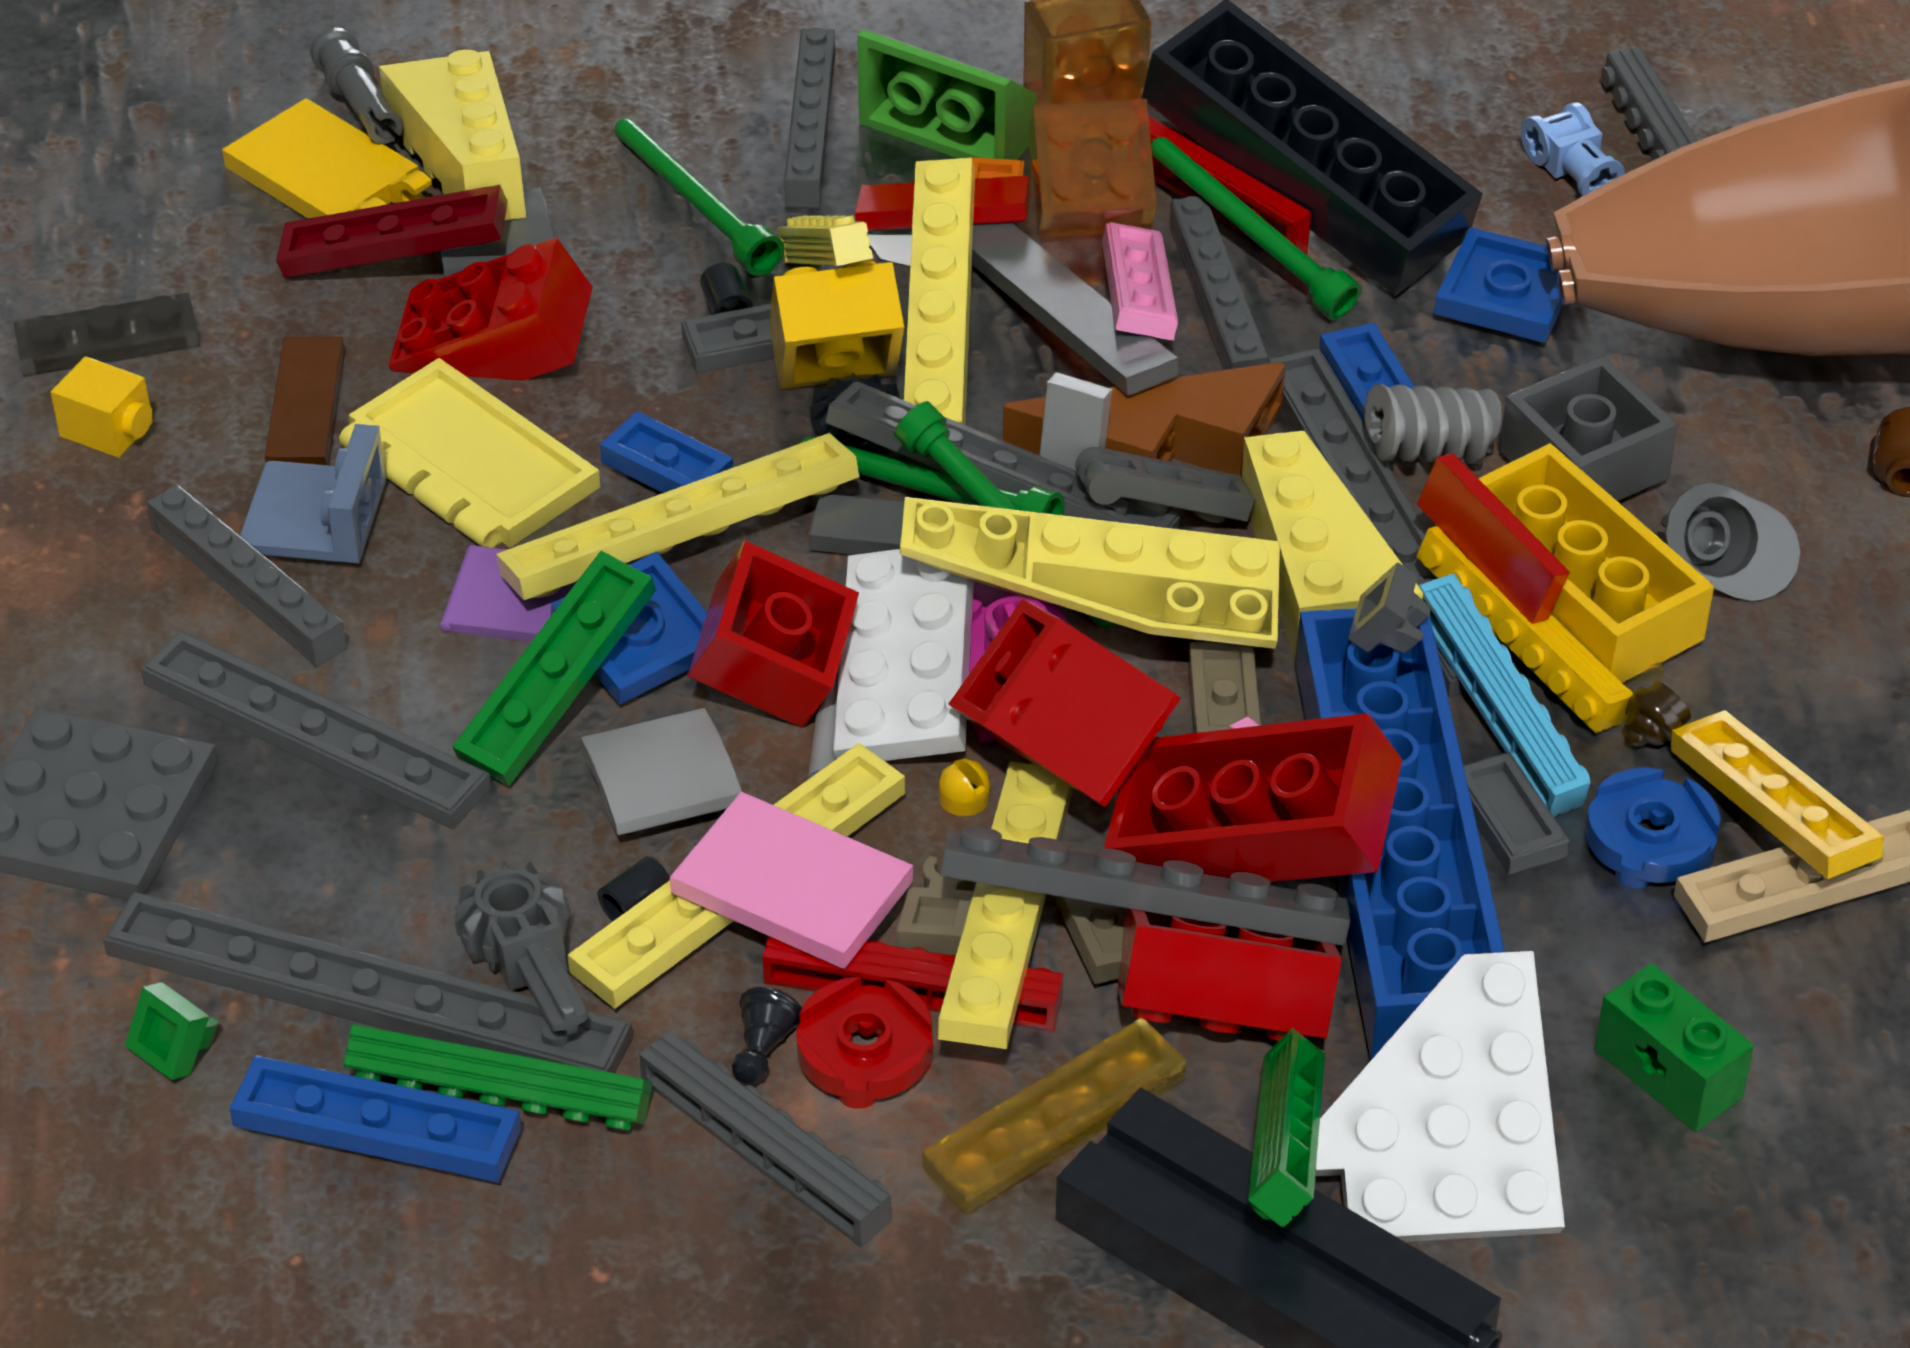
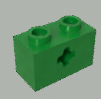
[1594,962,1754,1133]

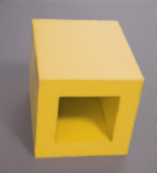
[50,356,153,458]

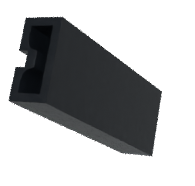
[1055,1087,1503,1348]

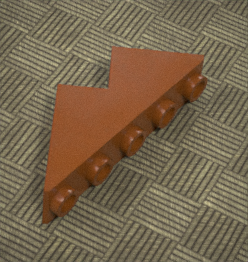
[1003,362,1286,477]

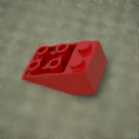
[388,237,593,381]
[948,598,1181,807]

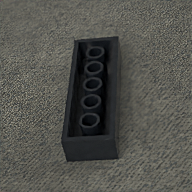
[1141,0,1483,296]

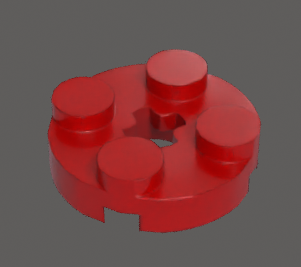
[796,977,933,1109]

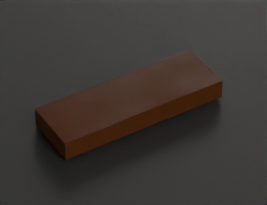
[265,337,345,466]

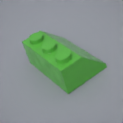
[857,29,1037,160]

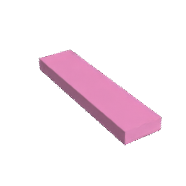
[1102,222,1178,341]

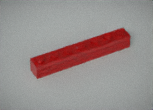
[762,936,1063,1032]

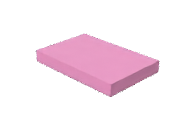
[670,792,913,969]

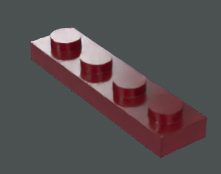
[276,185,508,278]

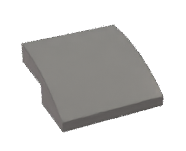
[581,708,742,835]

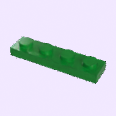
[452,550,657,787]

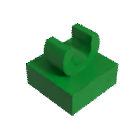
[124,982,219,1080]

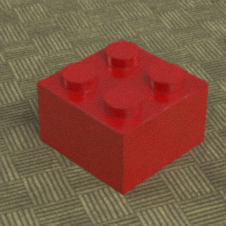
[687,540,859,728]

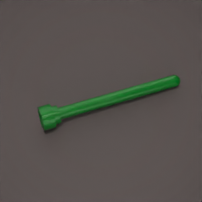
[615,118,784,276]
[1150,137,1362,321]
[894,401,1114,628]
[801,436,1065,516]

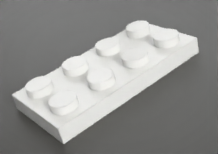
[833,549,974,761]

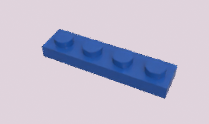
[229,1055,522,1183]

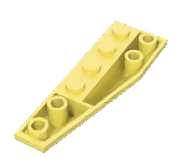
[899,497,1280,649]

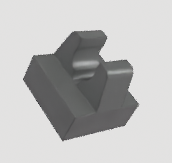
[1348,562,1431,653]

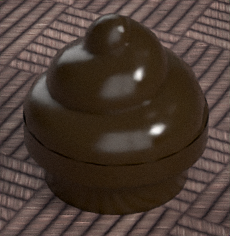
[1625,681,1691,747]

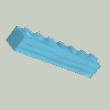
[1419,573,1590,817]

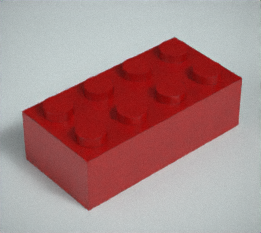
[1104,713,1402,882]

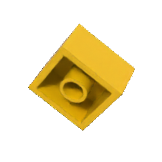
[769,260,904,390]

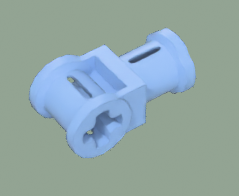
[1521,102,1625,196]

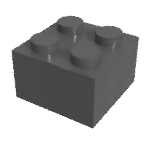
[1499,355,1678,501]

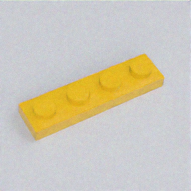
[1671,710,1884,879]

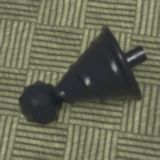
[731,986,802,1086]

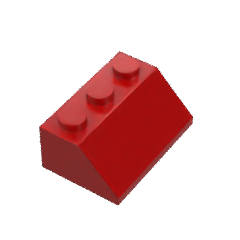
[1118,908,1342,1041]

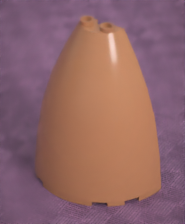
[1546,79,1910,356]

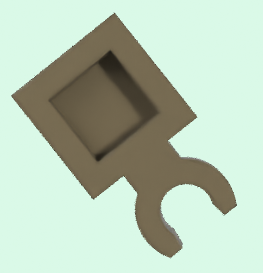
[896,856,975,955]

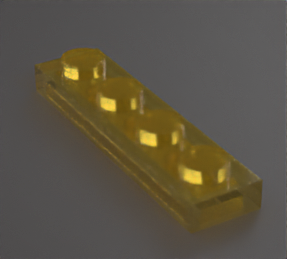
[922,1019,1186,1214]

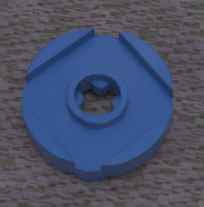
[1585,767,1721,888]

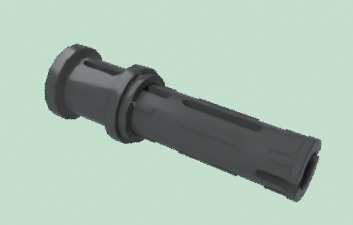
[310,27,403,144]

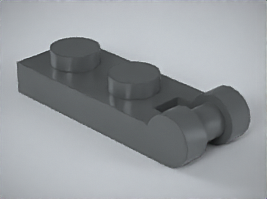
[1075,447,1255,523]

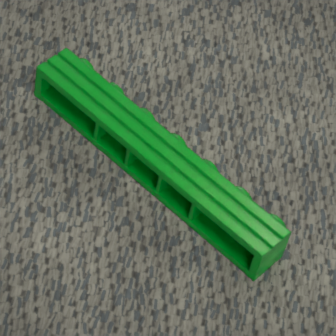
[343,1024,653,1131]
[1248,1027,1325,1227]

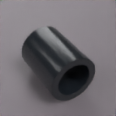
[700,262,753,315]
[598,856,670,921]

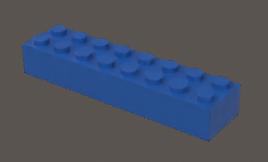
[1296,608,1505,1059]

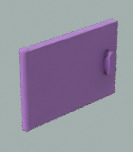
[439,545,577,642]

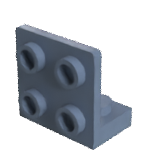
[240,424,386,563]

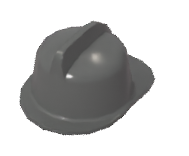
[1660,482,1801,602]

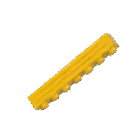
[1416,526,1633,733]

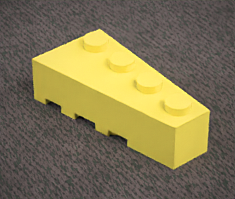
[379,49,526,221]
[1242,431,1424,661]

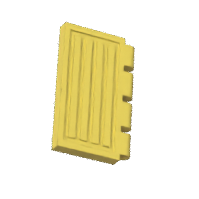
[339,358,601,548]

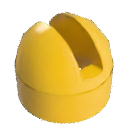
[939,758,991,816]

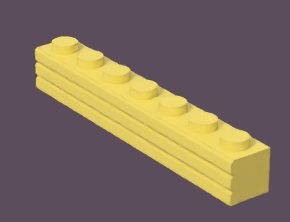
[778,215,873,266]

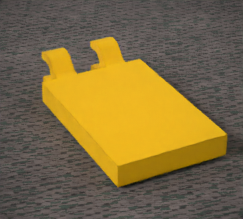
[222,98,432,218]

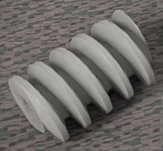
[1364,384,1501,464]

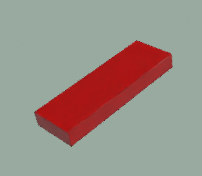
[855,175,1031,231]
[1417,453,1570,624]

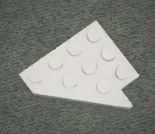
[1315,951,1565,1242]

